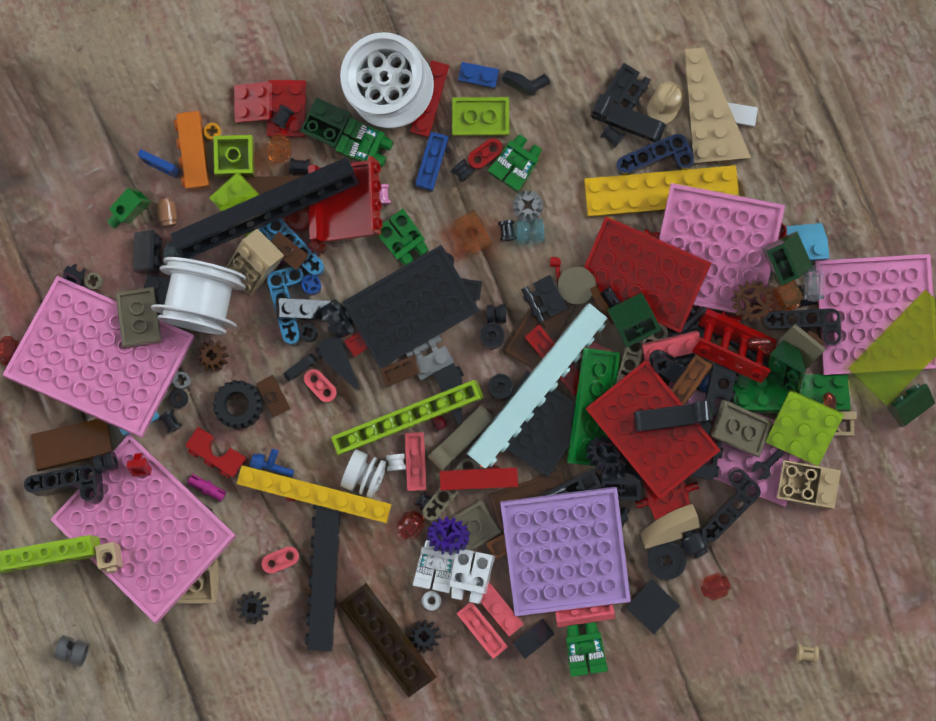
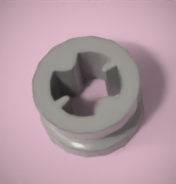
[173,371,191,389]

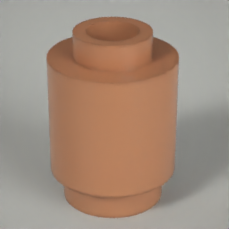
[156,198,178,227]

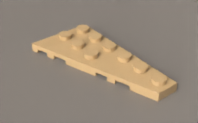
[685,48,751,163]

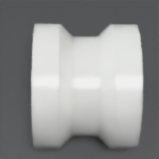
[386,454,406,471]

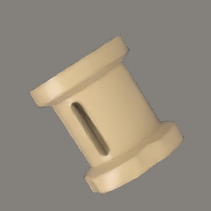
[796,644,819,663]

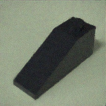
[316,336,360,390]
[433,363,464,426]
[541,467,602,496]

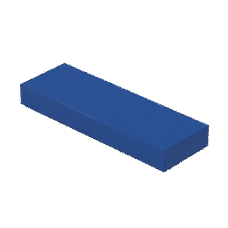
[415,131,449,191]

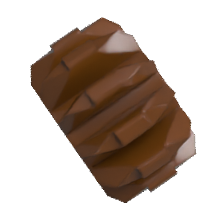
[196,340,229,373]

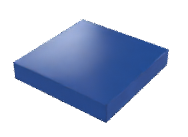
[137,149,180,178]

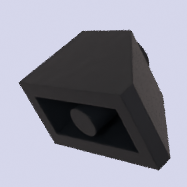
[512,619,555,659]

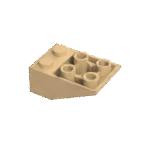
[226,229,284,296]
[777,460,841,509]

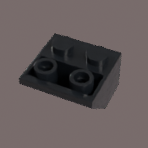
[133,230,163,273]
[602,461,641,501]

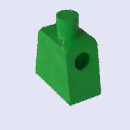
[107,187,151,229]

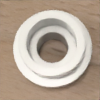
[422,591,441,611]

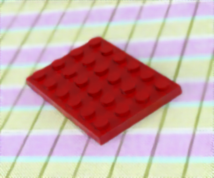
[584,216,712,333]
[586,360,721,500]

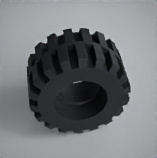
[212,380,263,430]

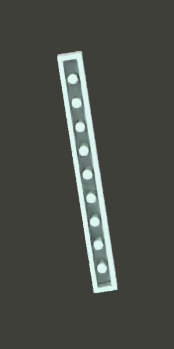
[466,303,607,469]

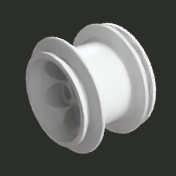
[340,32,434,128]
[151,257,246,335]

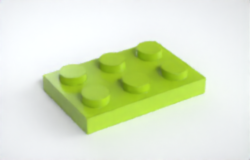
[452,97,509,136]
[209,172,261,237]

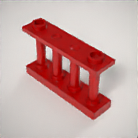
[691,308,776,383]

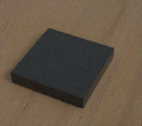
[625,579,680,634]

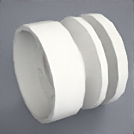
[340,449,386,499]

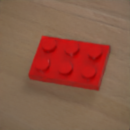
[267,80,306,138]

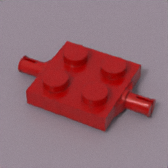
[634,481,699,520]

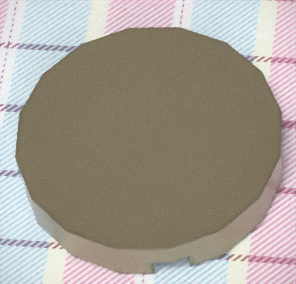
[558,266,596,305]

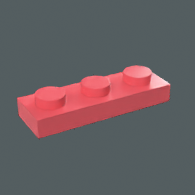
[641,331,700,363]
[405,432,427,491]
[481,582,524,636]
[456,602,508,659]
[555,604,615,627]

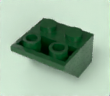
[300,97,352,148]
[762,231,812,286]
[607,292,661,347]
[766,340,806,394]
[887,383,935,427]

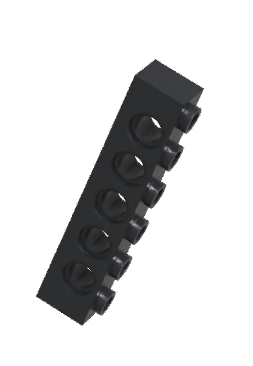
[690,362,740,481]

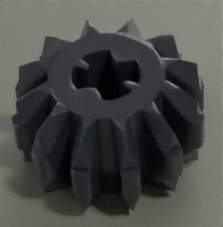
[236,591,270,624]
[408,619,441,653]

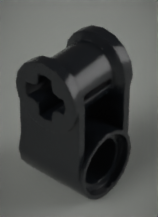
[649,349,688,383]

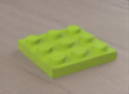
[765,390,844,466]

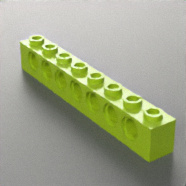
[331,380,484,455]

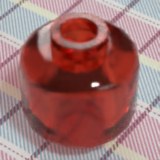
[285,208,310,233]
[0,336,20,366]
[396,510,425,540]
[701,573,731,601]

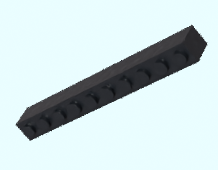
[170,157,359,259]

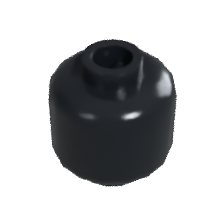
[681,530,710,559]

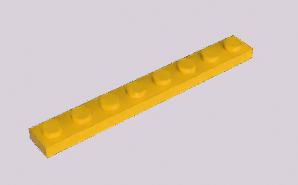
[237,465,392,523]

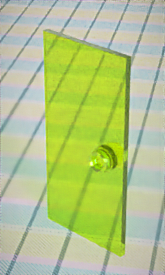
[848,289,936,406]

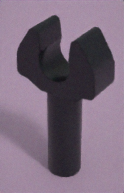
[751,449,784,480]

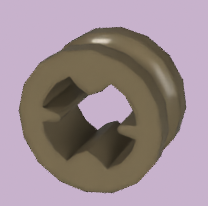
[84,272,103,290]

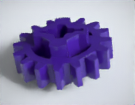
[427,517,470,556]

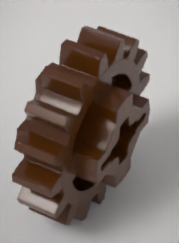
[731,279,774,322]

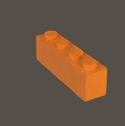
[174,111,211,192]

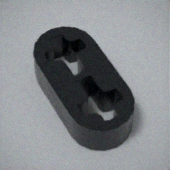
[283,353,318,382]

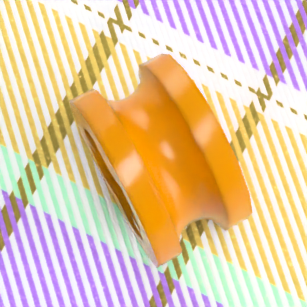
[204,123,222,141]

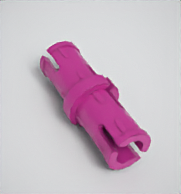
[187,474,227,502]

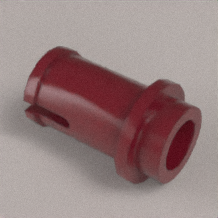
[431,416,447,432]

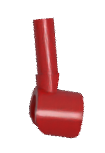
[550,257,561,283]

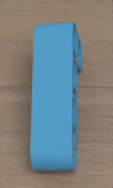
[258,219,325,277]
[267,267,304,346]

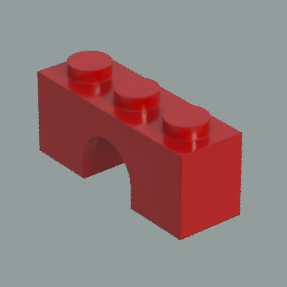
[185,427,248,479]

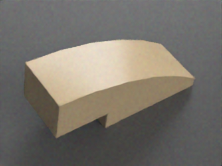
[640,504,700,549]

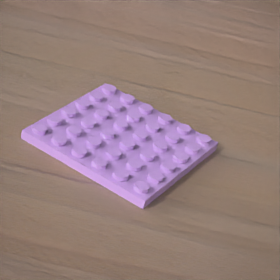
[500,487,631,616]

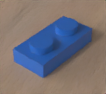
[458,62,499,89]

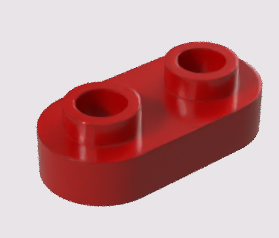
[468,138,502,170]

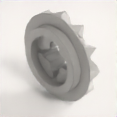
[513,191,543,221]

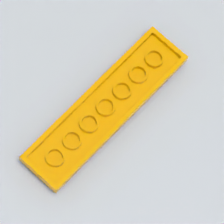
[584,165,739,217]

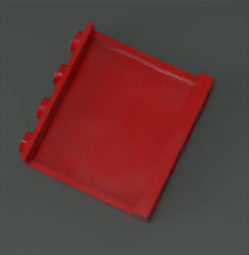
[308,156,382,244]

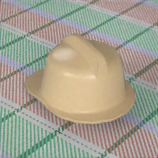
[647,82,685,124]

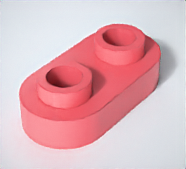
[304,369,337,403]
[261,546,299,574]

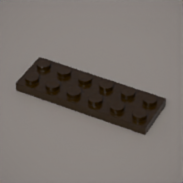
[339,583,437,698]

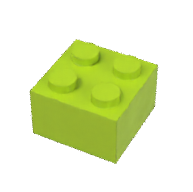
[214,135,255,178]

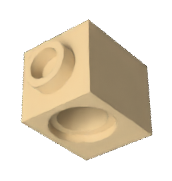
[95,542,123,574]

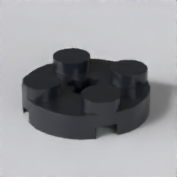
[322,299,353,338]
[647,542,686,580]

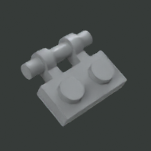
[406,335,454,381]

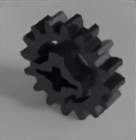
[586,435,627,475]

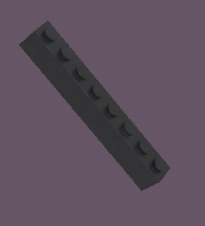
[305,504,341,651]

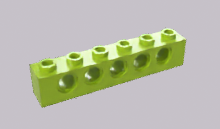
[0,535,100,574]

